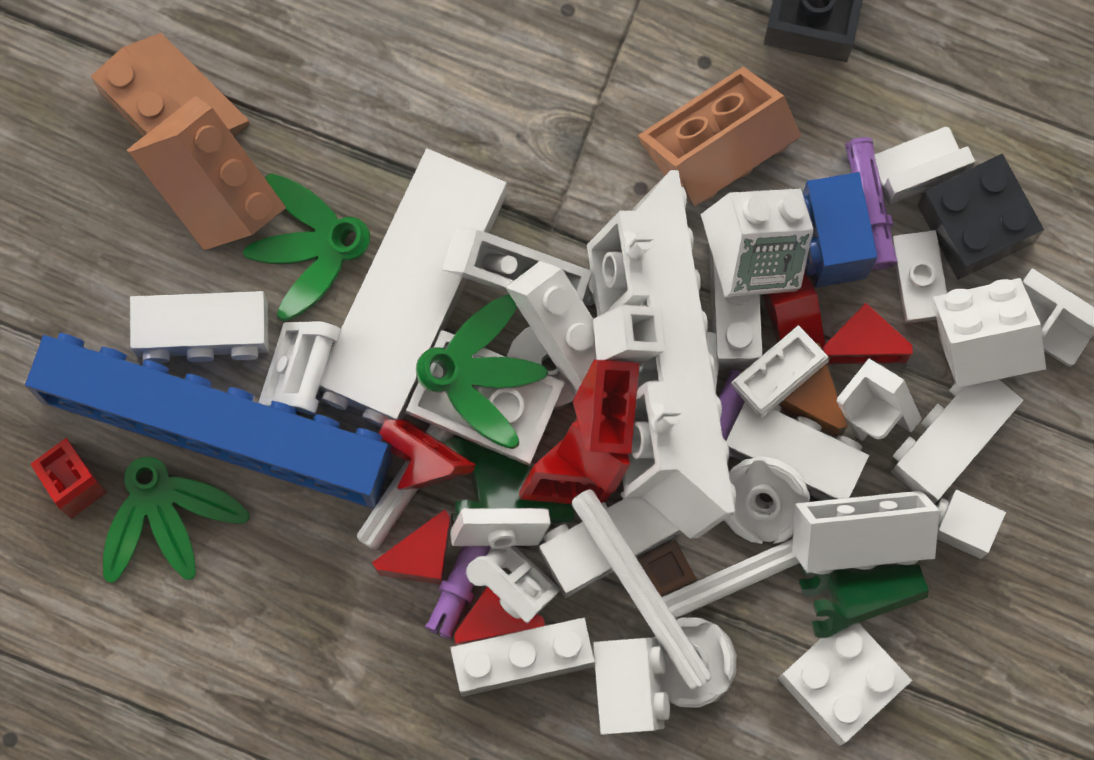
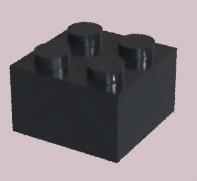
[763,0,863,63]
[917,153,1044,280]

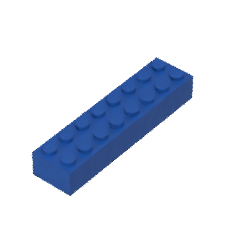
[25,333,392,509]

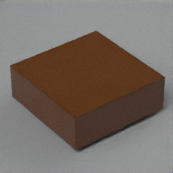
[637,539,697,597]

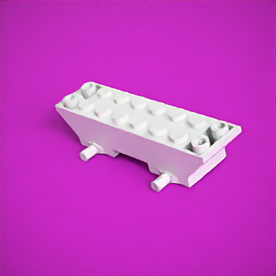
[582,170,736,539]

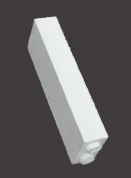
[318,148,507,428]

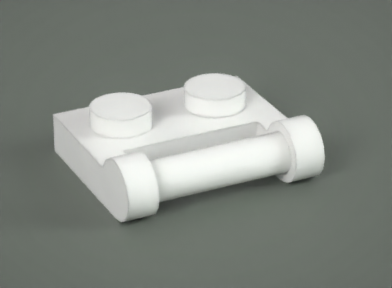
[258,321,341,415]
[466,546,561,623]

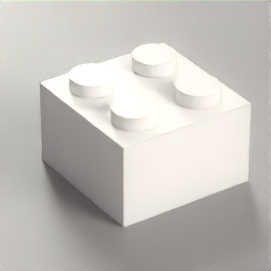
[933,278,1046,388]
[778,623,912,746]

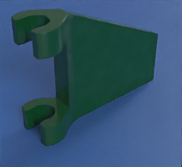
[444,438,574,527]
[799,564,929,638]

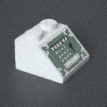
[701,189,814,297]

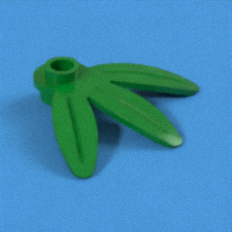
[243,173,371,321]
[416,294,548,449]
[103,456,250,583]

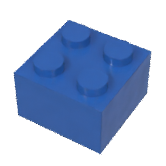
[802,172,878,288]

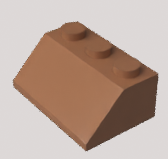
[91,33,250,137]
[637,67,801,207]
[127,95,286,250]

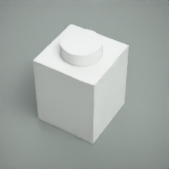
[593,305,666,363]
[936,490,1006,559]

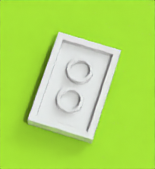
[406,330,565,466]

